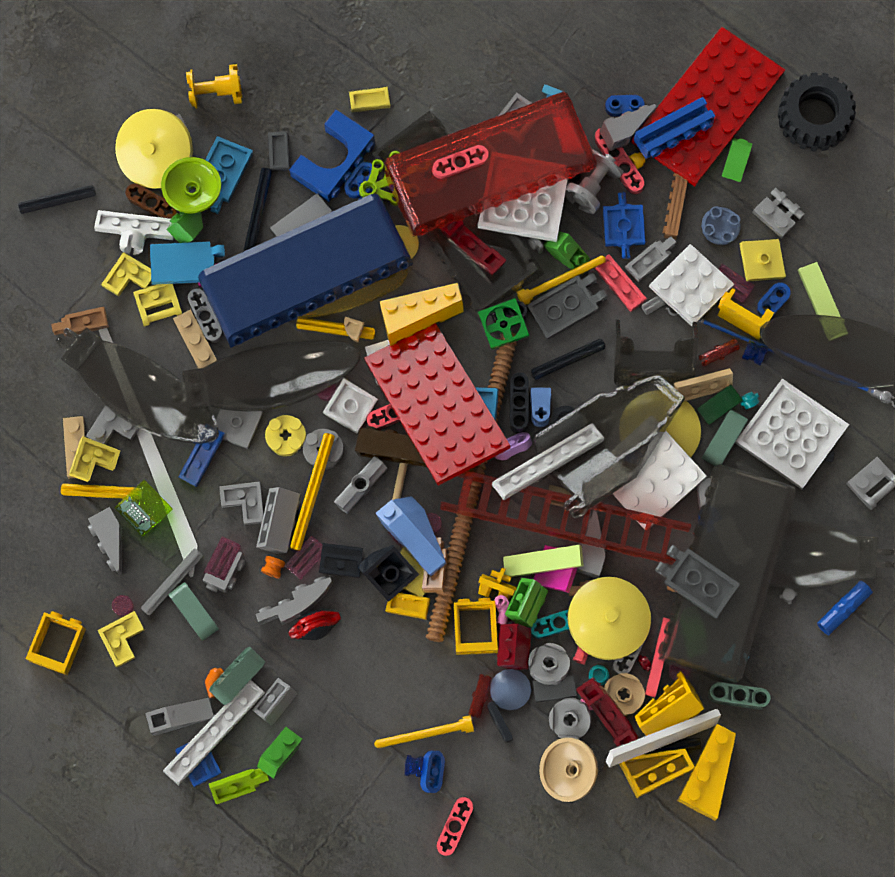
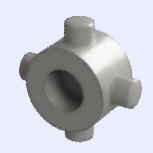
[779,586,797,604]

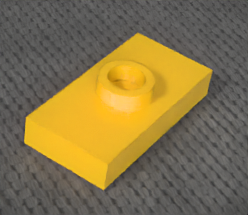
[385,593,431,619]

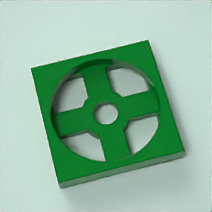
[478,298,529,350]

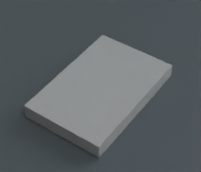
[270,193,332,237]

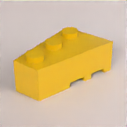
[635,671,704,736]

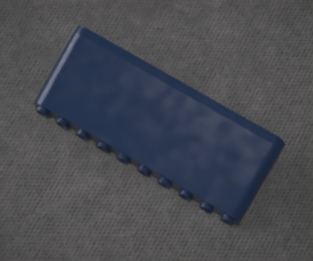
[198,194,413,348]

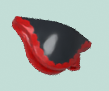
[289,609,341,640]

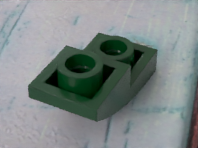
[697,384,743,425]

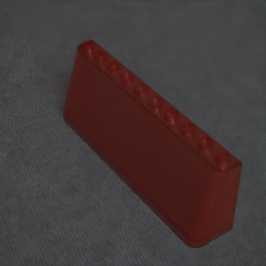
[384,92,597,237]

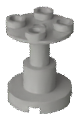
[565,149,624,214]

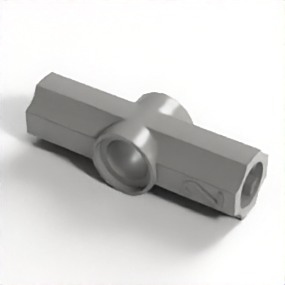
[334,456,388,514]

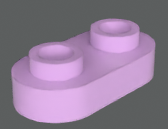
[495,432,532,460]

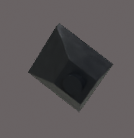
[357,545,419,602]

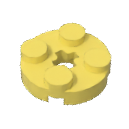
[265,415,306,456]

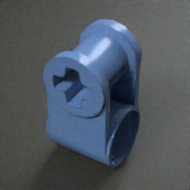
[530,388,551,428]

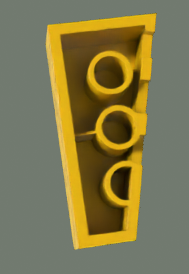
[380,283,464,346]
[677,724,736,821]

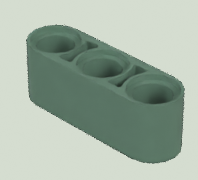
[702,409,748,468]
[168,582,219,642]
[209,647,265,705]
[708,682,771,709]

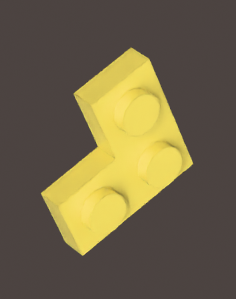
[101,252,152,296]
[69,436,120,482]
[98,611,144,668]

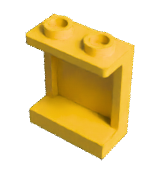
[717,288,774,340]

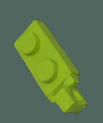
[209,768,269,804]

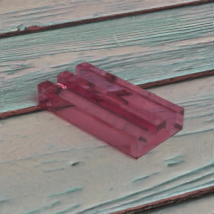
[718,264,755,303]
[285,535,322,580]
[204,536,241,580]

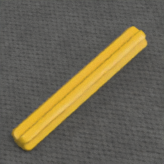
[296,317,375,340]
[61,484,142,499]

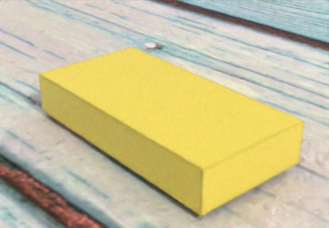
[349,87,390,112]

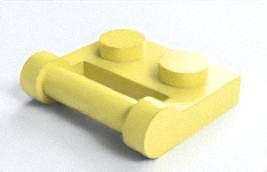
[133,284,182,327]

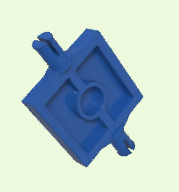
[603,192,645,259]

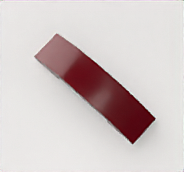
[436,210,507,275]
[576,677,639,747]

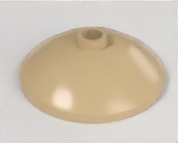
[539,738,598,802]

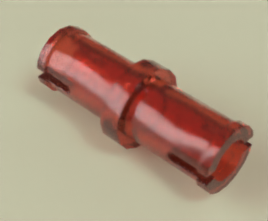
[698,338,740,367]
[468,674,492,718]

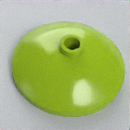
[161,157,221,213]

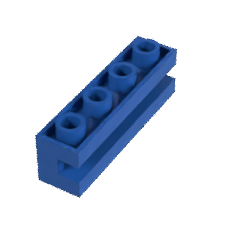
[634,97,715,159]

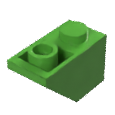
[166,212,203,243]
[543,231,590,270]

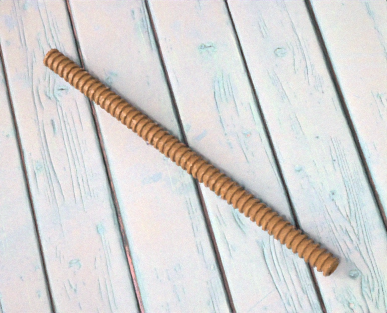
[426,332,517,642]

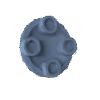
[701,206,741,245]
[490,669,531,710]

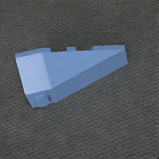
[376,496,446,576]

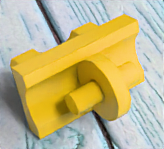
[478,567,517,601]

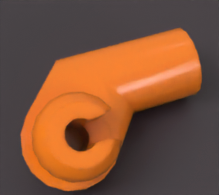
[205,668,224,699]

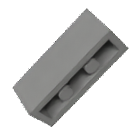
[256,487,300,554]

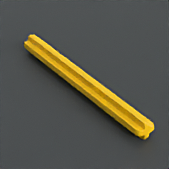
[290,433,334,551]

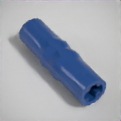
[817,581,873,635]

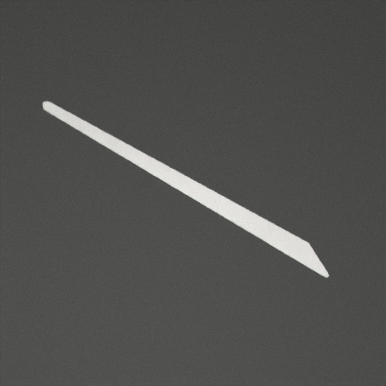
[99,328,197,577]

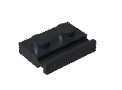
[319,543,363,578]

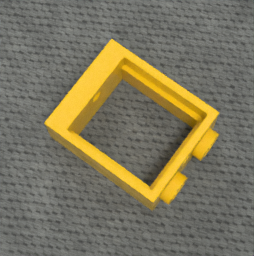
[454,598,498,655]
[26,611,86,675]

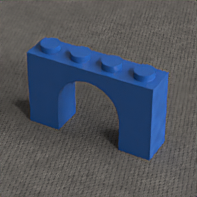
[290,110,375,202]

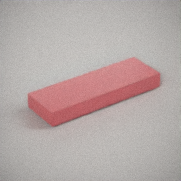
[594,254,647,312]

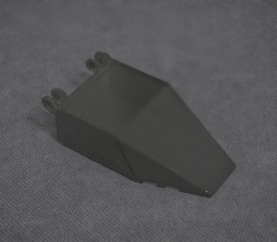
[534,374,685,518]

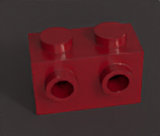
[497,624,531,670]

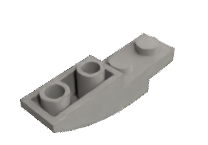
[256,576,333,625]

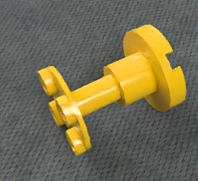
[186,64,242,109]

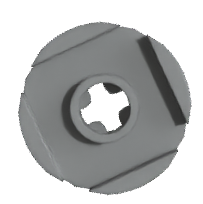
[303,429,344,470]
[528,643,570,685]
[549,698,592,739]

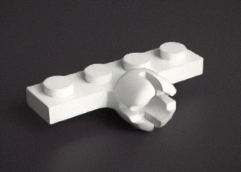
[94,210,174,255]

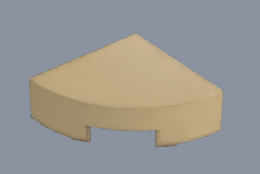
[344,317,365,343]

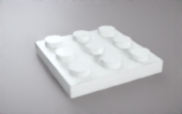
[649,244,734,327]

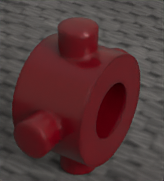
[638,655,652,671]

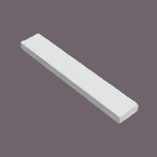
[492,423,604,500]
[163,680,265,786]
[606,709,721,767]

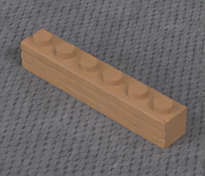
[663,173,688,240]

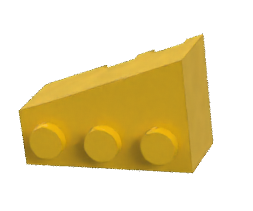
[619,749,695,798]

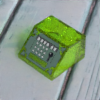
[114,479,173,537]

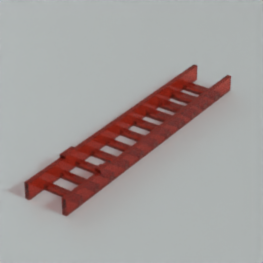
[440,471,691,565]

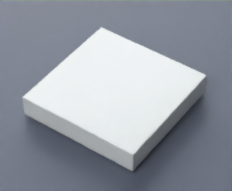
[323,378,378,434]

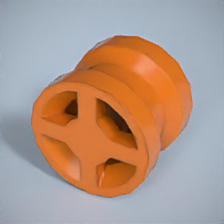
[261,556,285,579]

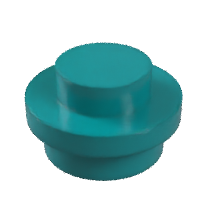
[740,392,760,409]
[588,665,609,686]

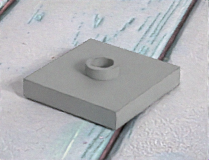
[213,397,263,449]

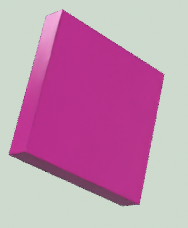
[534,545,578,593]

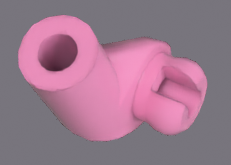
[494,595,509,625]

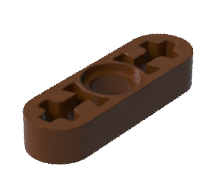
[125,183,178,219]

